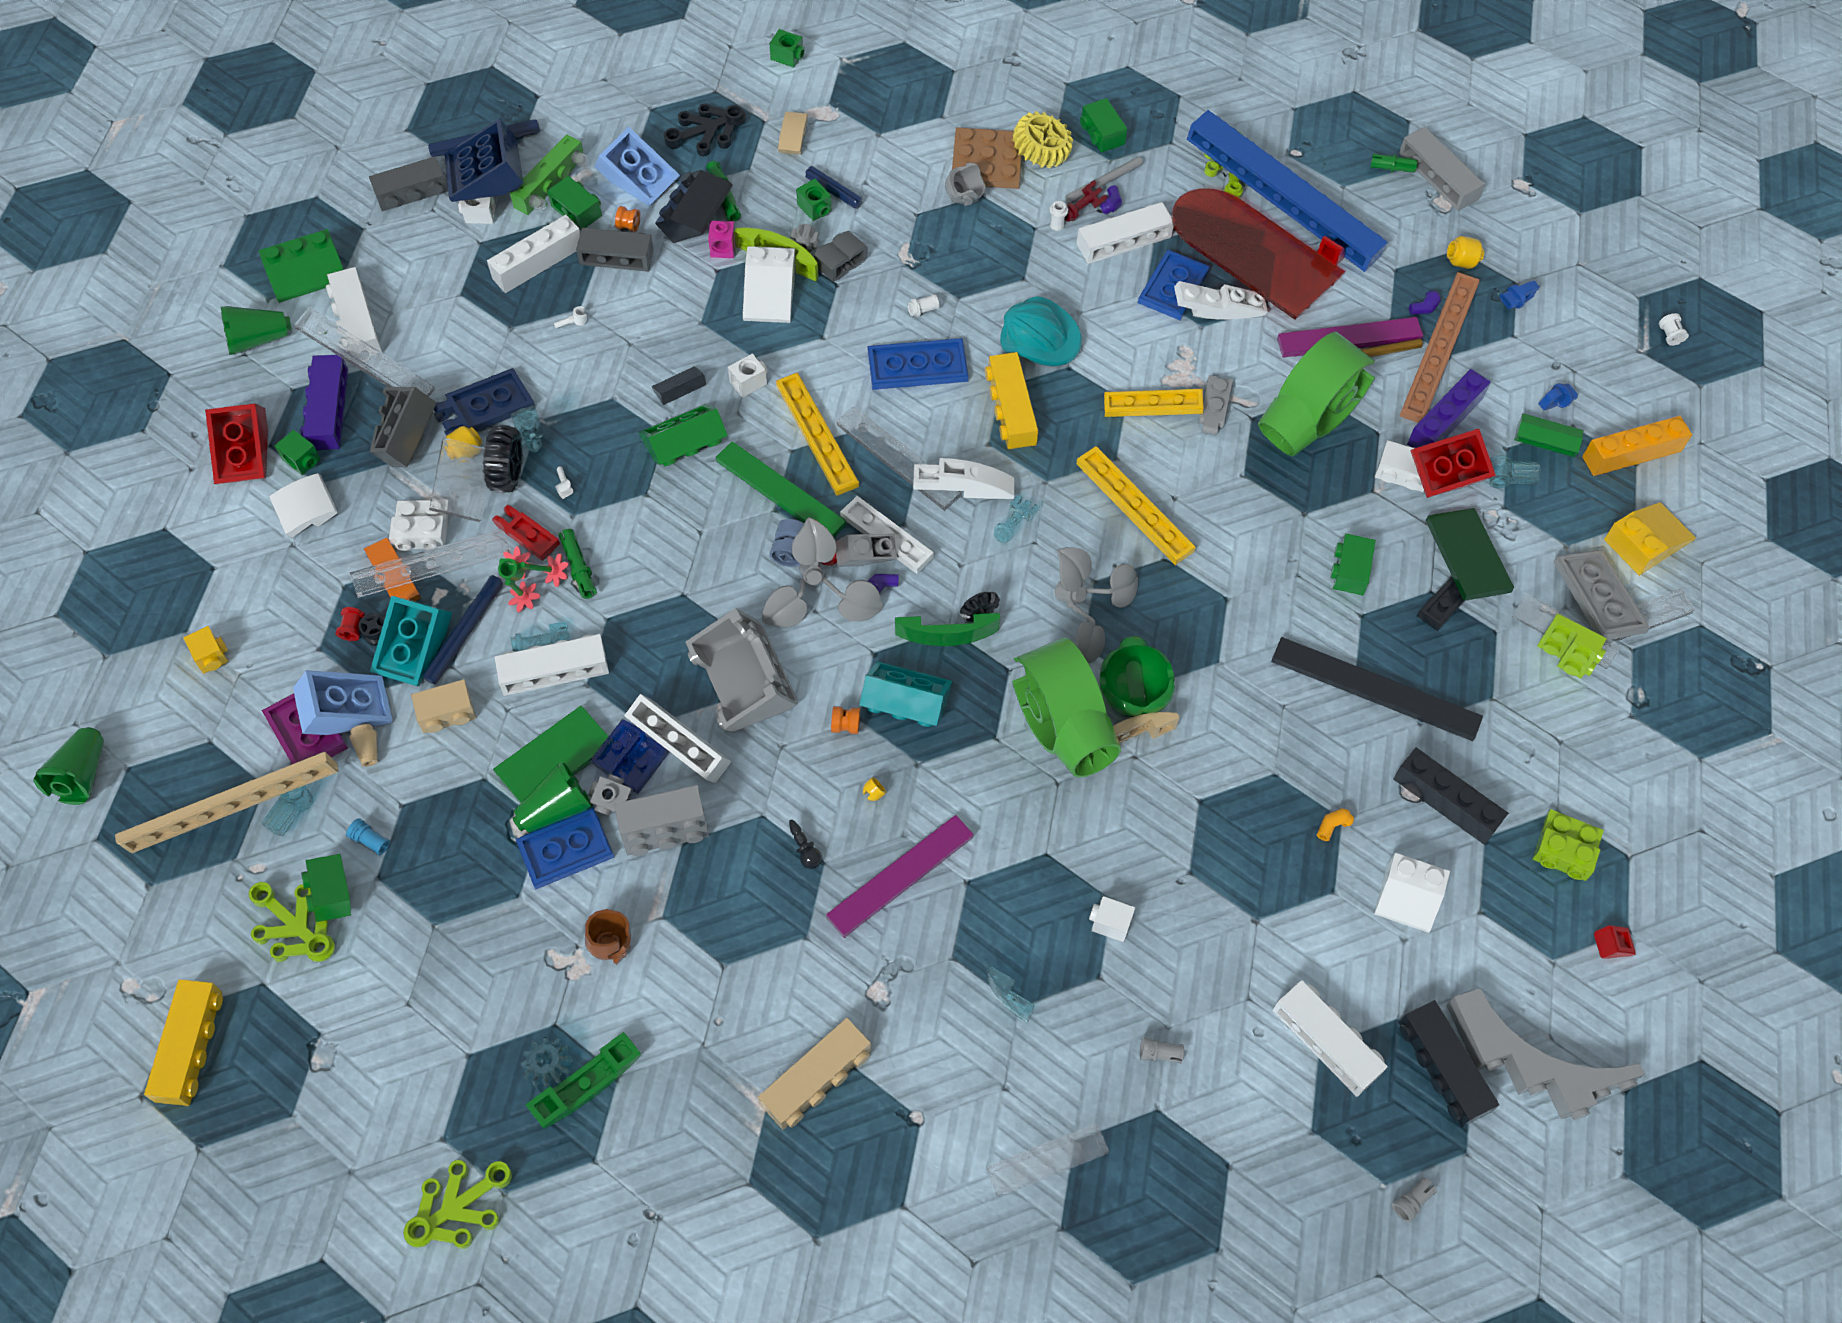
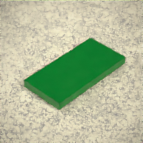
[493,705,615,803]

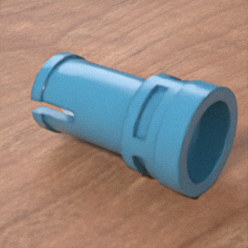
[346,818,390,855]

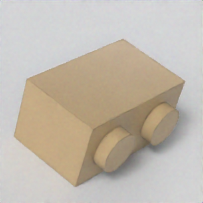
[411,679,476,734]

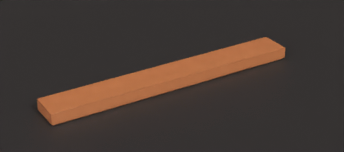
[1399,272,1480,423]

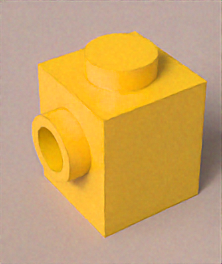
[183,626,228,674]

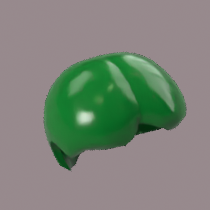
[1099,636,1175,717]

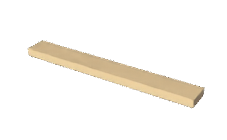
[115,752,339,853]

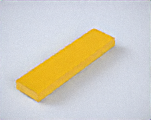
[1104,389,1204,417]

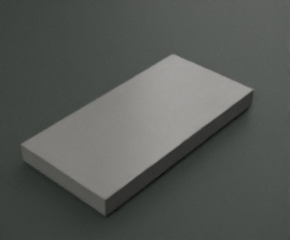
[1554,550,1650,640]

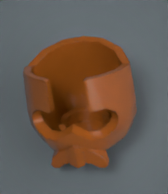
[585,909,631,964]

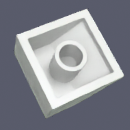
[1374,853,1450,933]

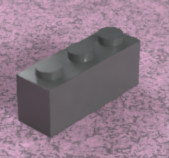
[369,156,448,212]
[576,228,654,272]

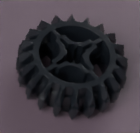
[482,425,523,493]

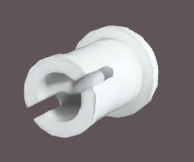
[1050,201,1068,231]
[907,294,939,317]

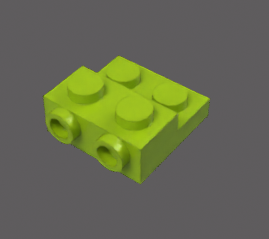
[1537,613,1607,679]
[1532,809,1604,881]

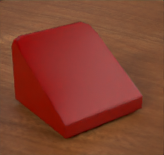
[1316,236,1344,266]
[1594,925,1636,959]

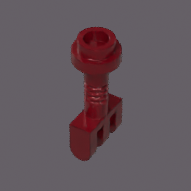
[1065,180,1108,222]

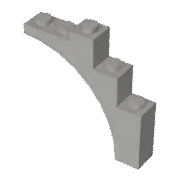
[1446,988,1645,1121]

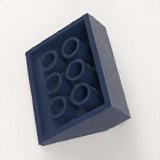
[445,118,524,202]

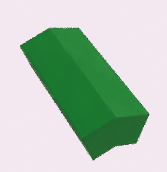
[1514,413,1583,457]

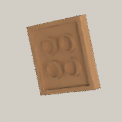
[952,127,1021,189]

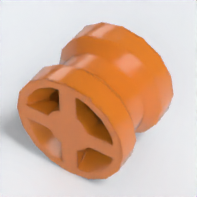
[615,206,641,233]

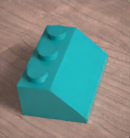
[859,661,953,727]

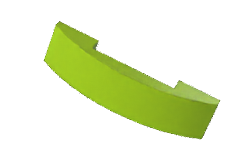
[734,228,818,281]

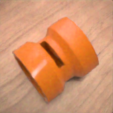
[831,706,860,734]

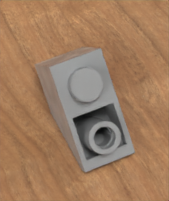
[835,534,897,567]

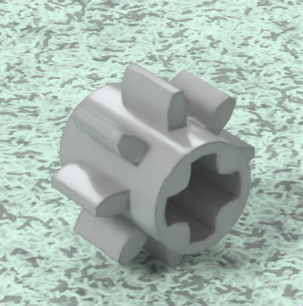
[790,224,819,253]

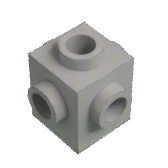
[588,774,634,816]

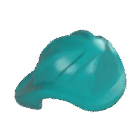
[1000,296,1082,366]

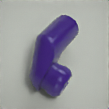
[1100,185,1122,214]
[868,574,899,593]

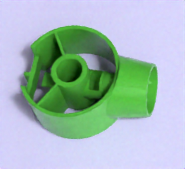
[1258,332,1375,456]
[1012,637,1121,778]

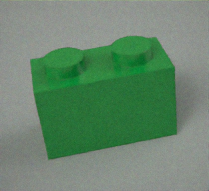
[1080,98,1127,153]
[547,176,602,231]
[1330,533,1376,596]
[301,854,351,922]

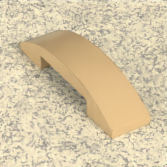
[1113,712,1180,743]

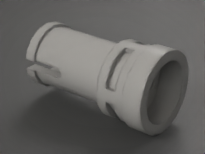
[1140,1036,1184,1064]
[1392,1177,1437,1223]

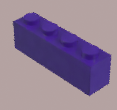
[301,354,348,450]
[1407,369,1491,448]

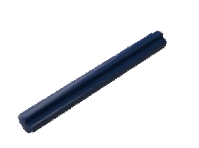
[428,119,540,157]
[423,575,503,685]

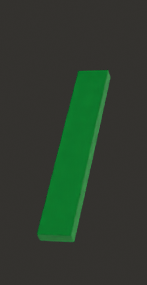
[716,441,846,538]

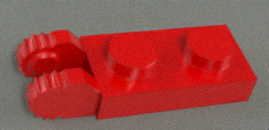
[492,505,560,561]

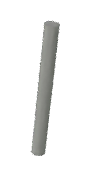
[1065,157,1143,203]

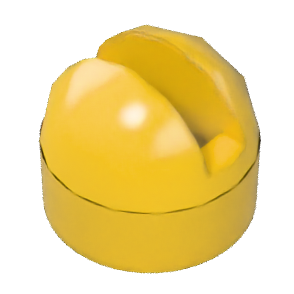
[863,777,887,801]

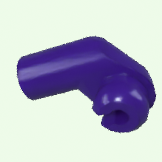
[1409,291,1441,315]

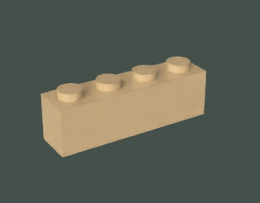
[758,1018,871,1130]

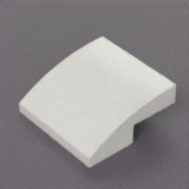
[269,473,338,538]

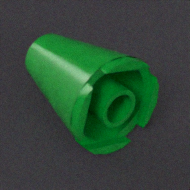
[220,306,292,355]
[33,727,104,805]
[512,762,593,833]

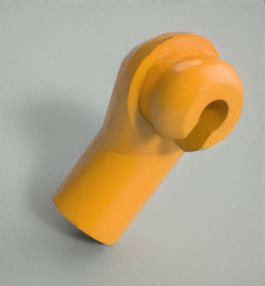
[1317,808,1354,841]

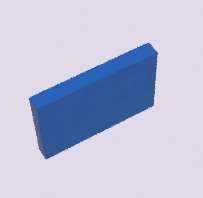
[1138,249,1210,321]
[516,807,615,890]

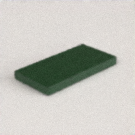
[1426,508,1514,601]

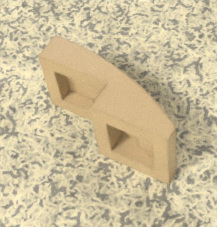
[778,112,808,155]

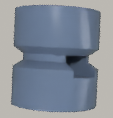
[770,519,804,567]

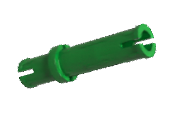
[706,161,741,222]
[558,529,597,599]

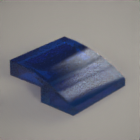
[590,719,670,794]

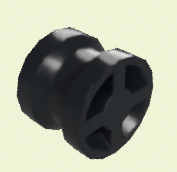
[359,613,385,646]

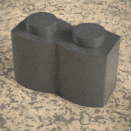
[814,231,868,281]

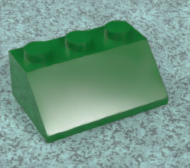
[258,229,344,303]
[638,404,728,466]

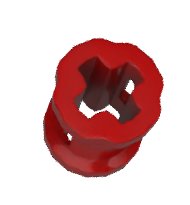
[335,607,365,641]

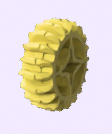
[1012,111,1073,169]

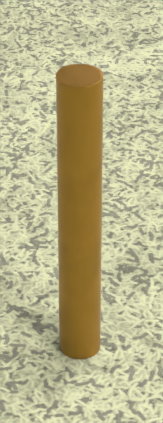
[1360,339,1422,357]

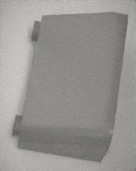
[685,608,798,732]

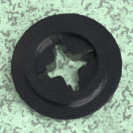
[960,592,1000,621]

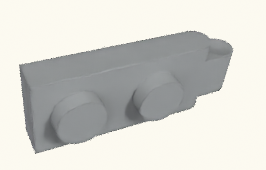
[1199,375,1233,435]

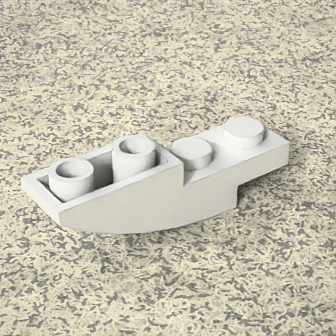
[1174,281,1268,320]
[913,458,1014,499]

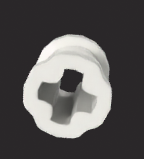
[1659,313,1689,346]

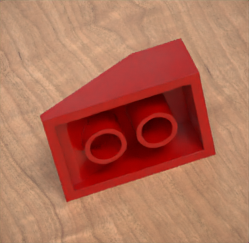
[205,403,268,484]
[1410,428,1496,498]

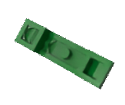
[895,613,1000,646]
[525,1031,641,1129]

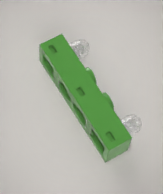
[510,134,590,215]

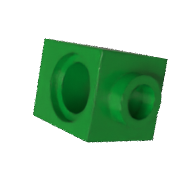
[769,29,805,68]
[796,179,832,221]
[275,430,321,475]

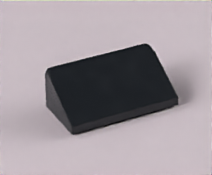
[651,366,706,405]

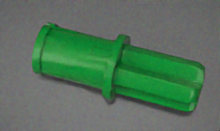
[1370,153,1418,173]

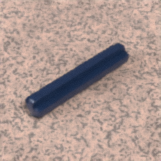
[805,166,862,209]

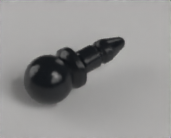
[789,819,822,869]

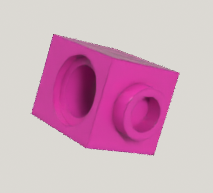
[708,221,735,258]

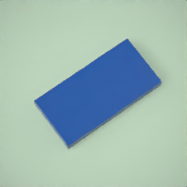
[867,338,969,390]

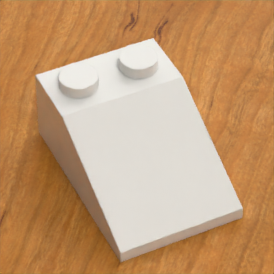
[743,247,796,323]

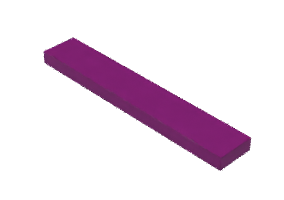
[1277,317,1423,358]
[826,815,974,938]

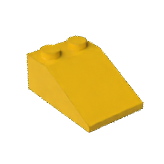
[1604,502,1696,576]

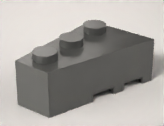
[370,387,437,467]

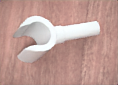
[554,306,587,328]
[555,467,574,499]

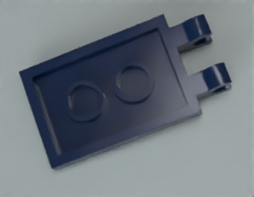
[434,368,535,435]

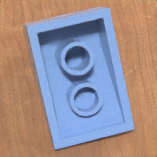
[594,127,680,206]
[293,670,393,735]

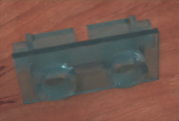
[511,405,544,452]

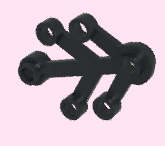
[664,103,746,156]

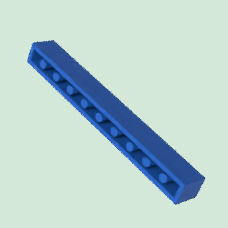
[1186,110,1388,272]

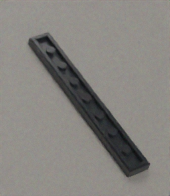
[1271,637,1483,741]

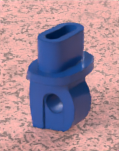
[1500,280,1540,309]
[1538,383,1578,411]

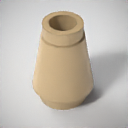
[349,724,378,767]

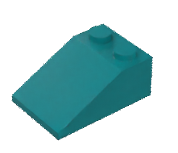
[370,596,453,686]

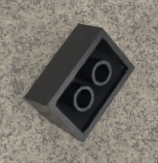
[655,170,733,243]

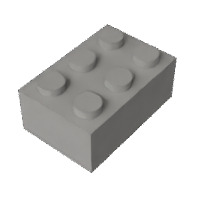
[614,785,709,856]

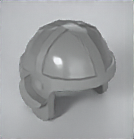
[945,163,986,206]

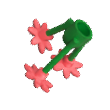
[498,546,569,613]

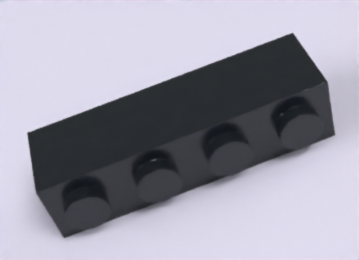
[1393,747,1509,845]
[1399,1000,1500,1127]

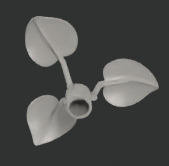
[762,518,883,627]
[1055,547,1138,664]

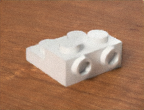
[389,500,450,551]

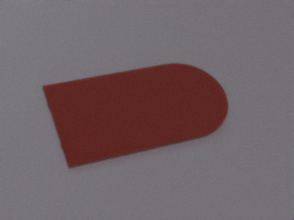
[1171,188,1345,320]

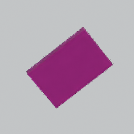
[262,693,348,764]

